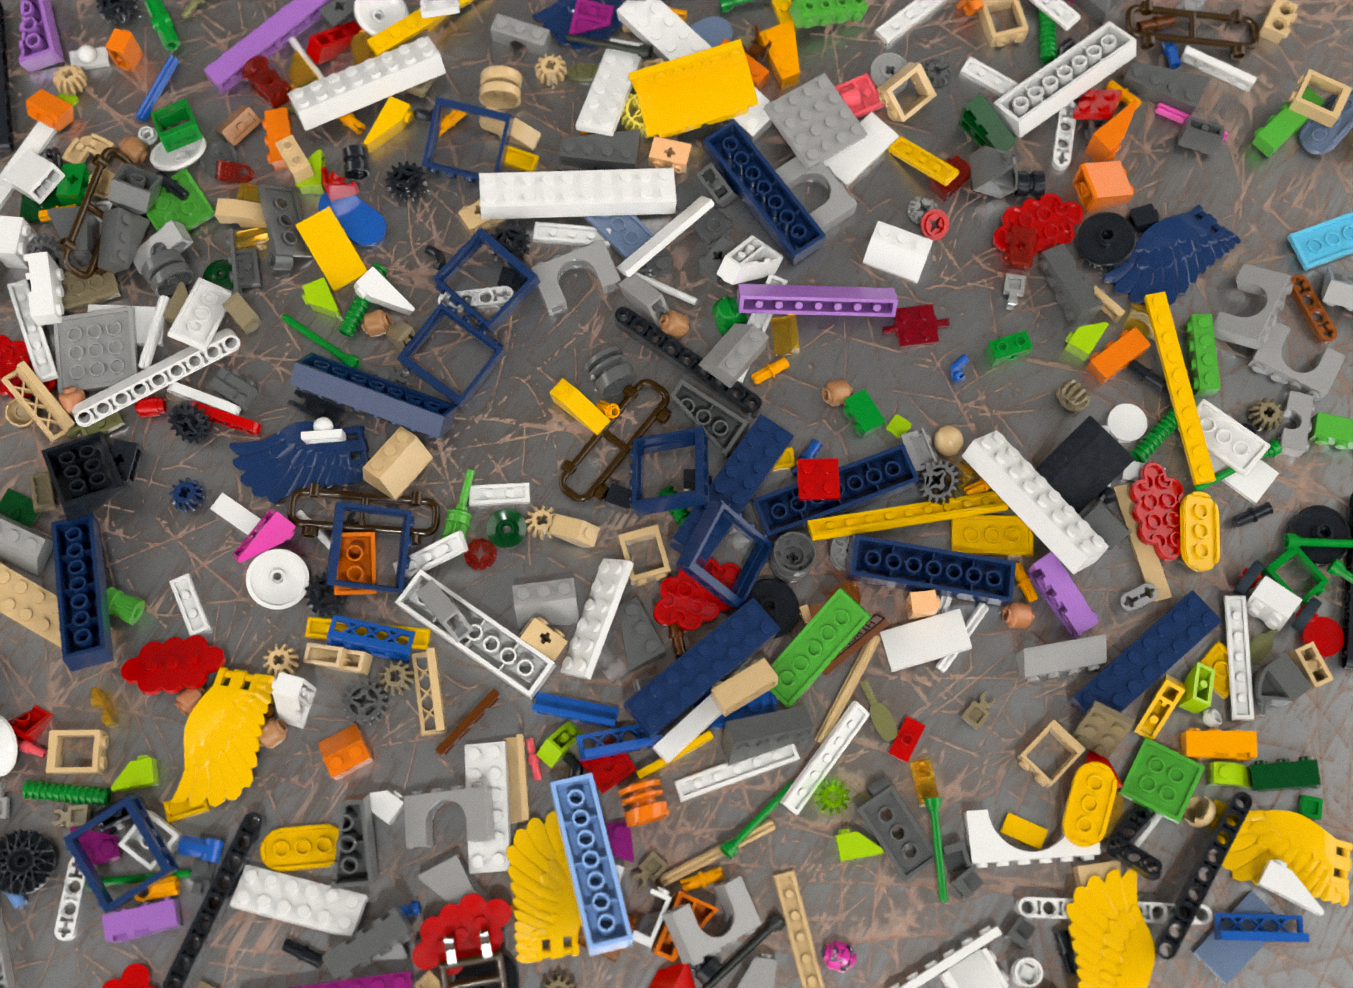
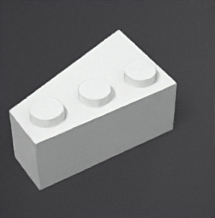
[717,235,784,285]
[23,252,64,326]
[272,672,317,729]

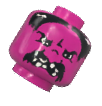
[823,940,857,973]

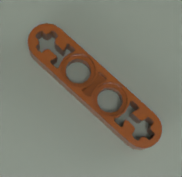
[1291,274,1337,344]

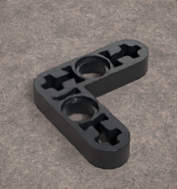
[1106,807,1163,881]

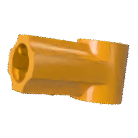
[134,876,181,902]

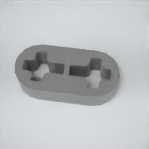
[1120,583,1158,612]

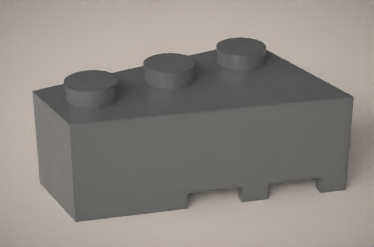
[98,207,151,273]
[618,597,666,674]

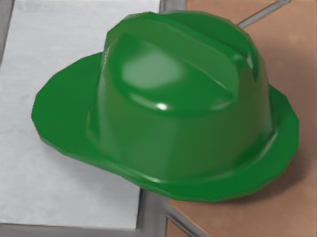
[712,296,748,336]

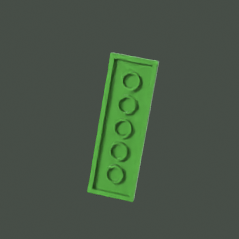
[770,588,872,709]

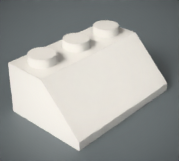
[862,221,933,283]

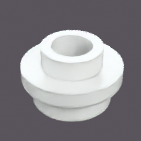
[138,126,158,145]
[1203,709,1222,729]

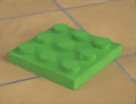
[146,168,215,232]
[1119,738,1206,824]

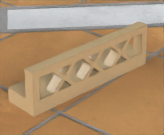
[1,361,75,443]
[412,647,447,737]
[503,734,531,824]

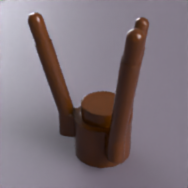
[742,24,772,63]

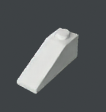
[353,267,415,316]
[1257,859,1324,916]

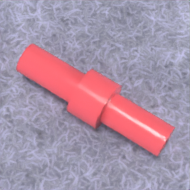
[16,738,48,758]
[526,738,543,781]

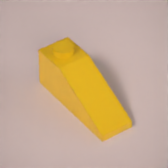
[363,96,413,153]
[549,378,610,436]
[1134,673,1185,741]

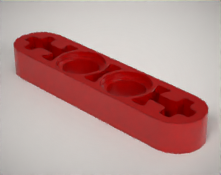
[190,401,263,436]

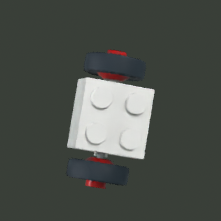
[1235,560,1322,632]

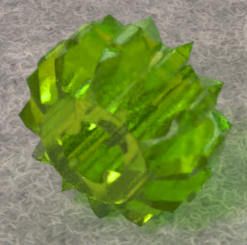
[815,779,851,816]

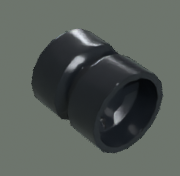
[342,145,370,180]
[1014,171,1046,197]
[688,954,723,985]

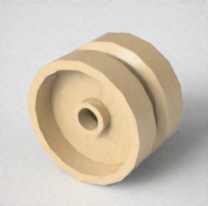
[479,66,522,110]

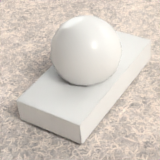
[70,45,111,70]
[301,417,346,444]

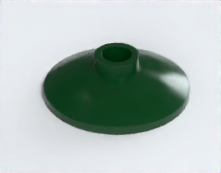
[203,259,234,291]
[486,508,527,549]

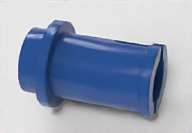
[397,900,422,918]

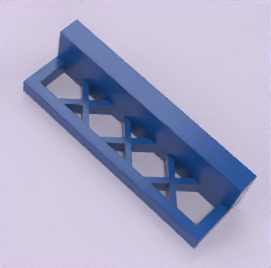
[327,615,415,663]
[532,692,619,729]
[576,724,665,762]
[1214,913,1310,942]

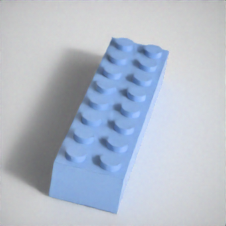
[550,773,633,956]

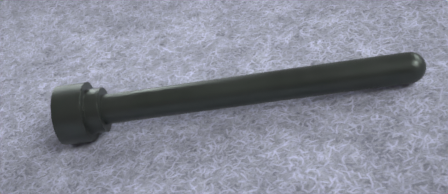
[565,34,653,60]
[702,912,786,988]

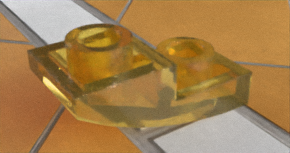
[90,687,120,729]
[909,758,939,807]

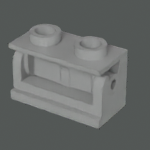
[898,428,939,475]

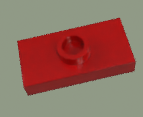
[888,716,925,764]

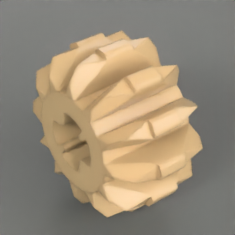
[535,53,567,86]
[53,64,87,97]
[525,505,558,540]
[263,644,299,677]

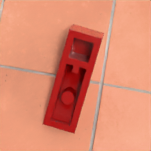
[306,21,366,65]

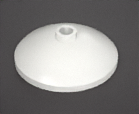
[354,0,409,36]
[150,135,206,171]
[246,548,309,610]
[0,716,17,777]

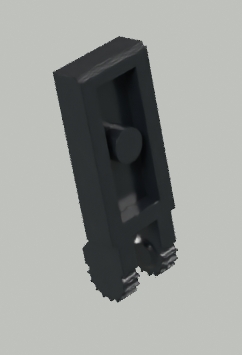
[288,389,346,426]

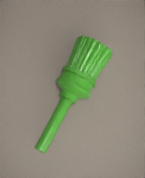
[440,469,475,541]
[107,587,145,626]

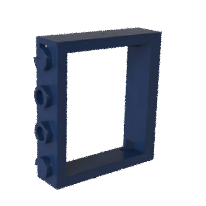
[422,97,515,183]
[432,228,541,334]
[397,303,506,409]
[629,426,709,516]
[676,500,774,609]
[325,501,415,594]
[63,795,180,914]

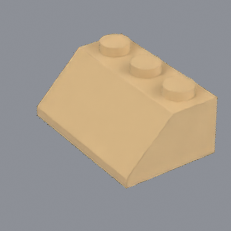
[363,426,433,501]

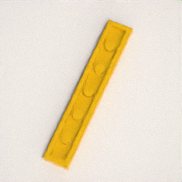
[305,616,431,651]

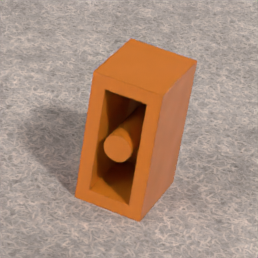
[105,28,143,72]
[26,89,74,132]

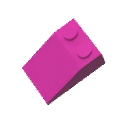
[231,508,296,563]

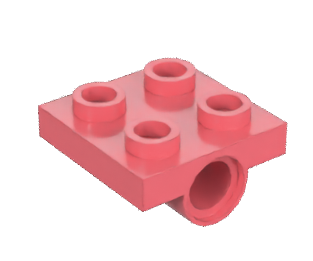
[835,73,884,119]

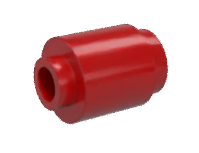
[135,396,167,418]

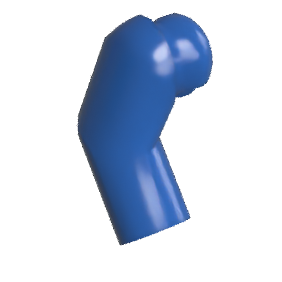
[950,354,970,382]

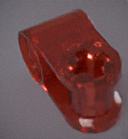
[215,160,254,183]

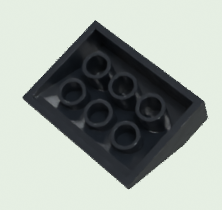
[1035,415,1135,514]
[41,431,125,522]

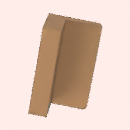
[215,105,261,147]

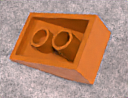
[1085,100,1138,162]
[334,532,376,595]

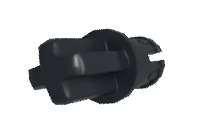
[156,171,189,201]
[1128,360,1166,391]
[1232,502,1274,528]
[1054,930,1079,975]
[282,939,324,969]

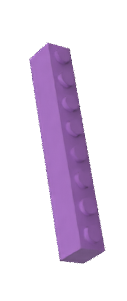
[204,0,333,94]
[736,284,898,317]

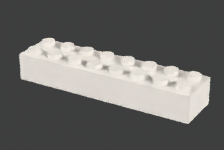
[993,21,1136,138]
[287,36,446,131]
[962,430,1109,574]
[395,569,556,700]

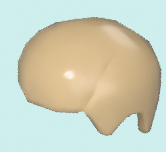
[88,169,115,199]
[5,397,37,428]
[933,426,963,457]
[1182,795,1216,828]

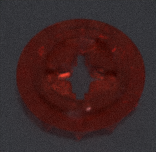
[242,55,269,82]
[464,538,497,570]

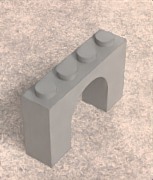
[775,156,857,233]
[531,240,621,316]
[1213,264,1293,350]
[1247,321,1346,402]
[403,783,495,849]
[662,876,762,966]

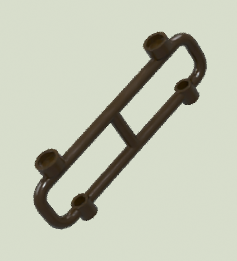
[1125,0,1260,60]
[58,147,133,279]
[558,379,672,503]
[287,483,440,546]

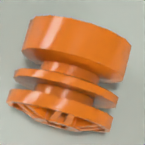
[618,779,670,828]

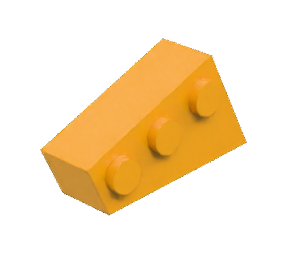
[759,19,800,90]
[1180,728,1258,762]

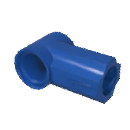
[177,835,224,863]

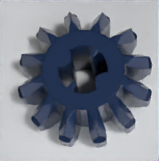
[169,478,205,513]

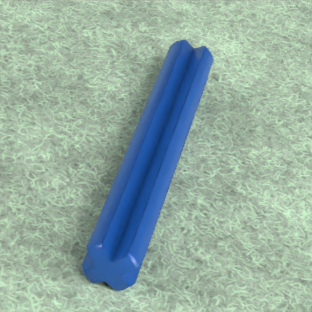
[135,55,179,122]

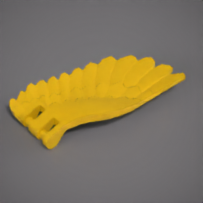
[172,667,275,807]
[1210,799,1353,906]
[506,811,581,963]
[1066,869,1155,988]

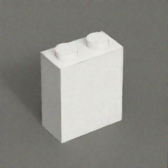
[3,149,66,204]

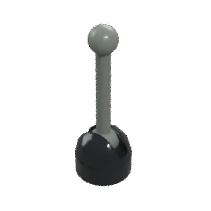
[1080,487,1117,518]

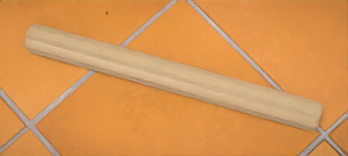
[815,635,881,744]
[659,819,776,886]

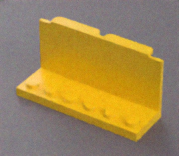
[628,39,759,138]

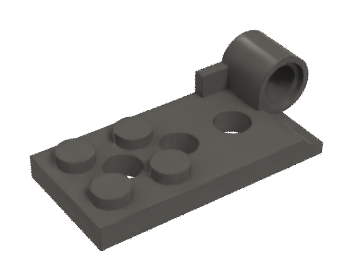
[257,184,312,271]
[857,776,935,881]

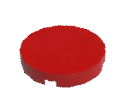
[1301,616,1344,658]

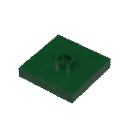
[20,185,62,223]
[0,488,42,529]

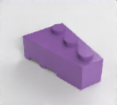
[101,896,183,943]

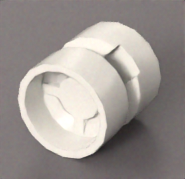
[1009,958,1043,987]

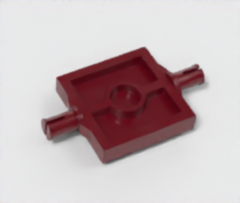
[882,304,950,349]

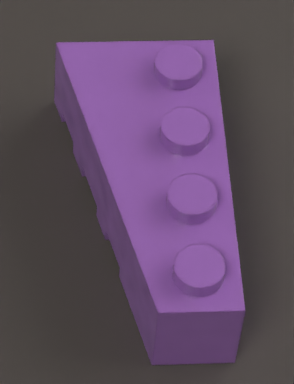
[19,0,65,73]
[1026,551,1099,640]

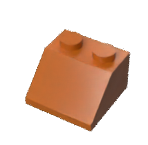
[318,723,375,781]

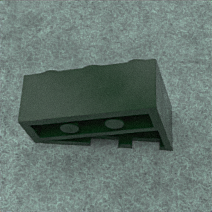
[958,92,1017,152]
[1250,756,1321,792]

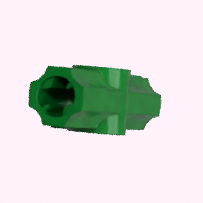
[144,0,181,51]

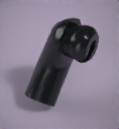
[1057,38,1075,58]
[413,108,434,123]
[46,147,63,170]
[424,244,446,271]
[563,752,583,778]

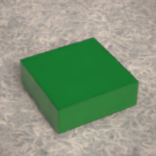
[1298,795,1323,821]

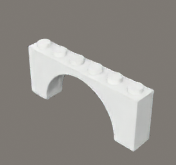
[963,810,1101,868]

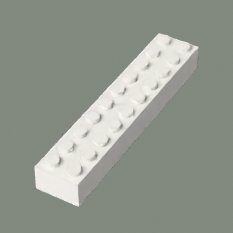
[617,0,773,143]
[479,168,677,219]

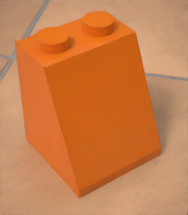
[1072,161,1134,215]

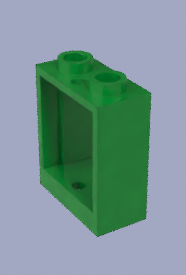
[151,98,203,153]
[1261,548,1330,608]

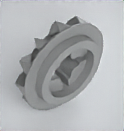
[907,195,938,225]

